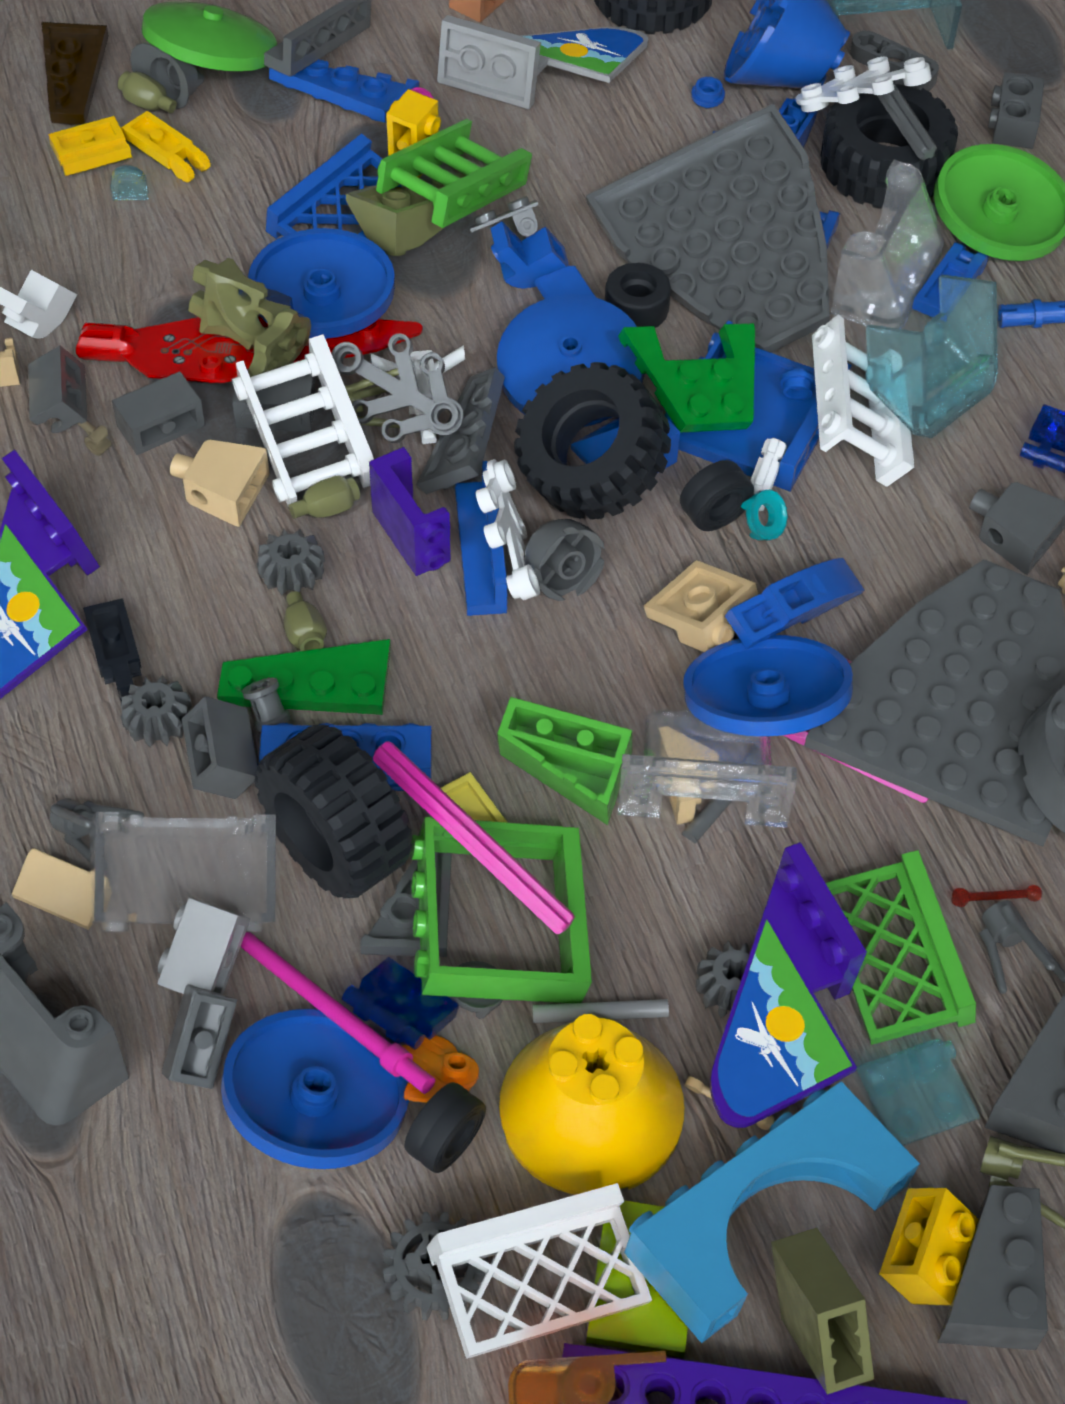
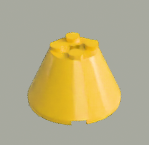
[499,1014,685,1195]

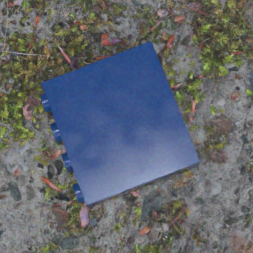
[664,320,852,492]

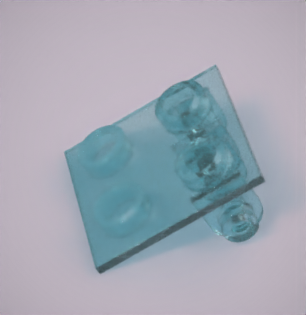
[856,1038,980,1146]

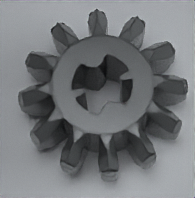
[257,528,325,596]
[120,675,192,747]
[695,941,749,1018]

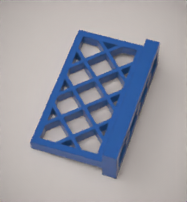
[266,133,401,239]

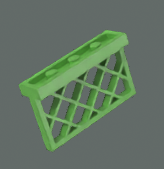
[826,850,976,1045]

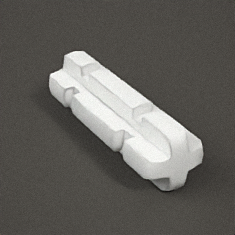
[750,438,787,511]

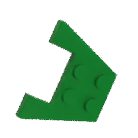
[618,323,755,433]

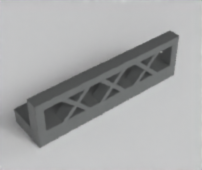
[264,0,371,77]

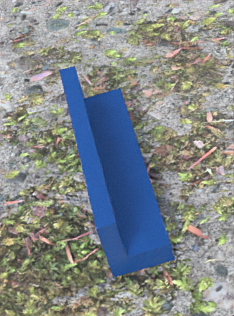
[455,461,507,616]

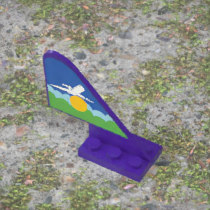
[0,450,100,699]
[710,842,867,1128]

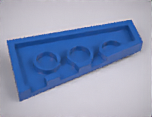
[269,59,419,123]

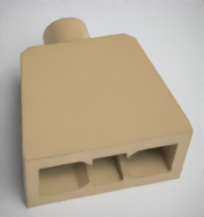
[170,440,269,527]

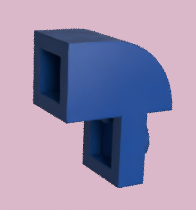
[490,221,569,289]

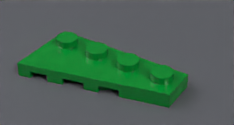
[217,639,391,715]

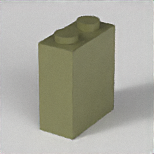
[771,1228,874,1394]

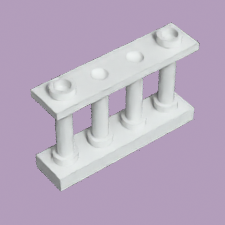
[812,315,914,487]
[232,334,374,506]

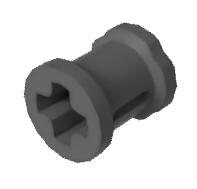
[242,677,291,732]

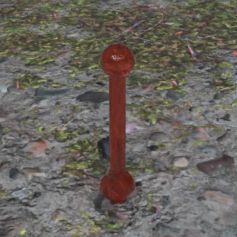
[951,885,1042,907]

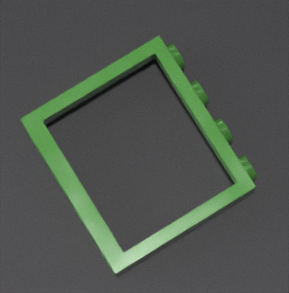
[410,817,592,1003]

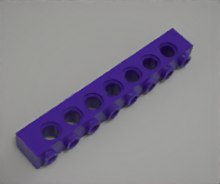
[556,1343,967,1404]

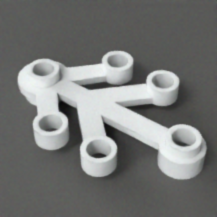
[796,57,932,112]
[476,459,540,600]

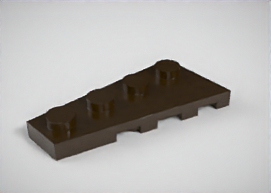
[41,22,109,125]

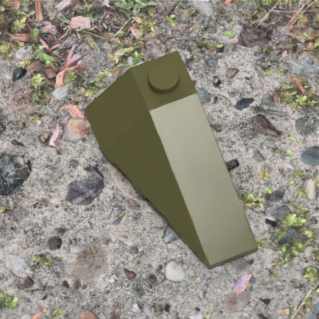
[346,174,466,256]

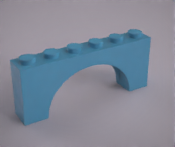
[624,1081,920,1343]

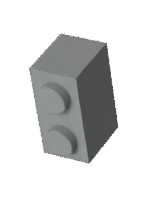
[157,898,251,995]

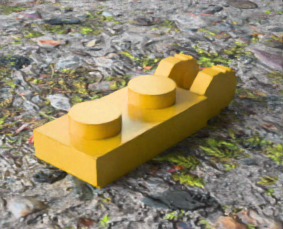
[121,111,211,182]

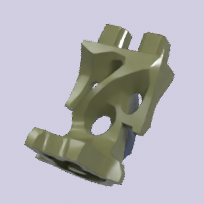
[188,258,311,377]

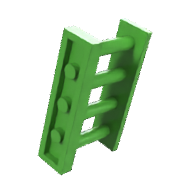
[376,119,532,228]

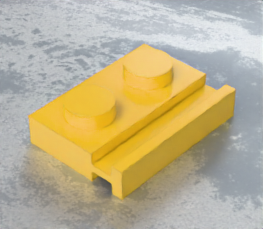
[48,116,132,176]

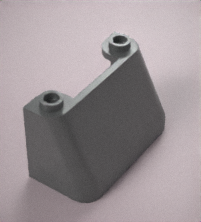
[0,902,129,1125]

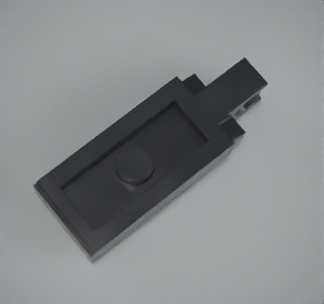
[83,598,142,702]

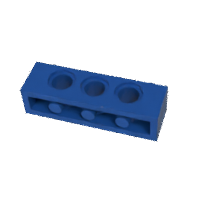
[259,723,432,791]

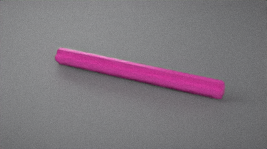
[373,741,575,934]

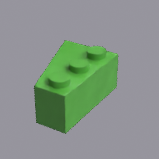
[497,697,632,825]

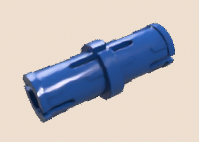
[998,299,1065,328]

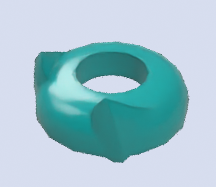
[741,489,788,541]

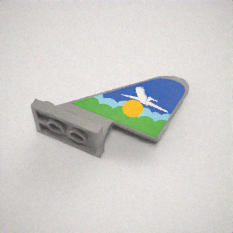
[437,15,648,109]

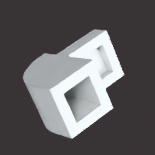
[0,270,77,339]

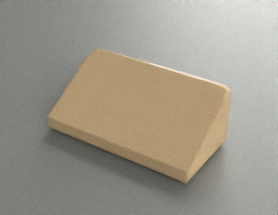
[12,848,111,930]

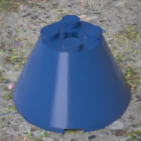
[724,0,850,88]

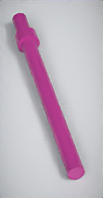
[241,932,435,1094]

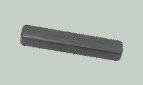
[877,83,937,161]

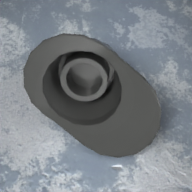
[130,43,204,109]

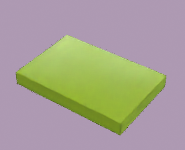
[586,1200,688,1358]

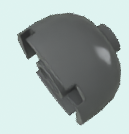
[524,519,605,601]

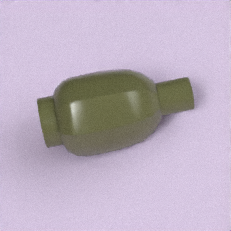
[118,71,177,113]
[288,476,360,519]
[283,591,327,651]

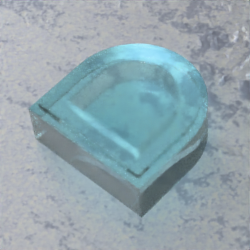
[110,165,149,201]

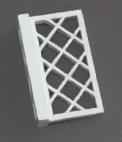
[426,1183,652,1359]

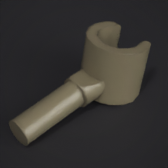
[77,420,112,456]

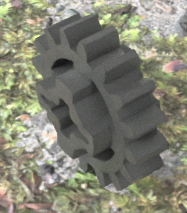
[383,1211,488,1321]

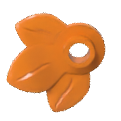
[401,1035,479,1102]

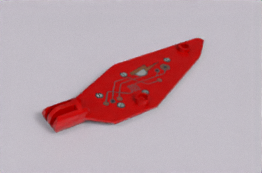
[76,316,423,383]

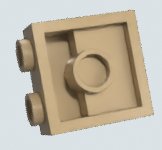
[644,560,758,652]

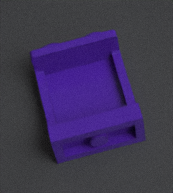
[369,447,451,576]

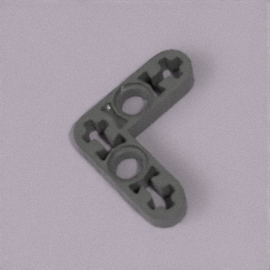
[850,31,939,91]

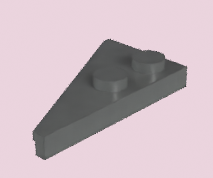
[360,852,452,957]

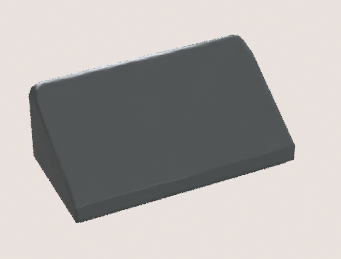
[162,985,237,1089]

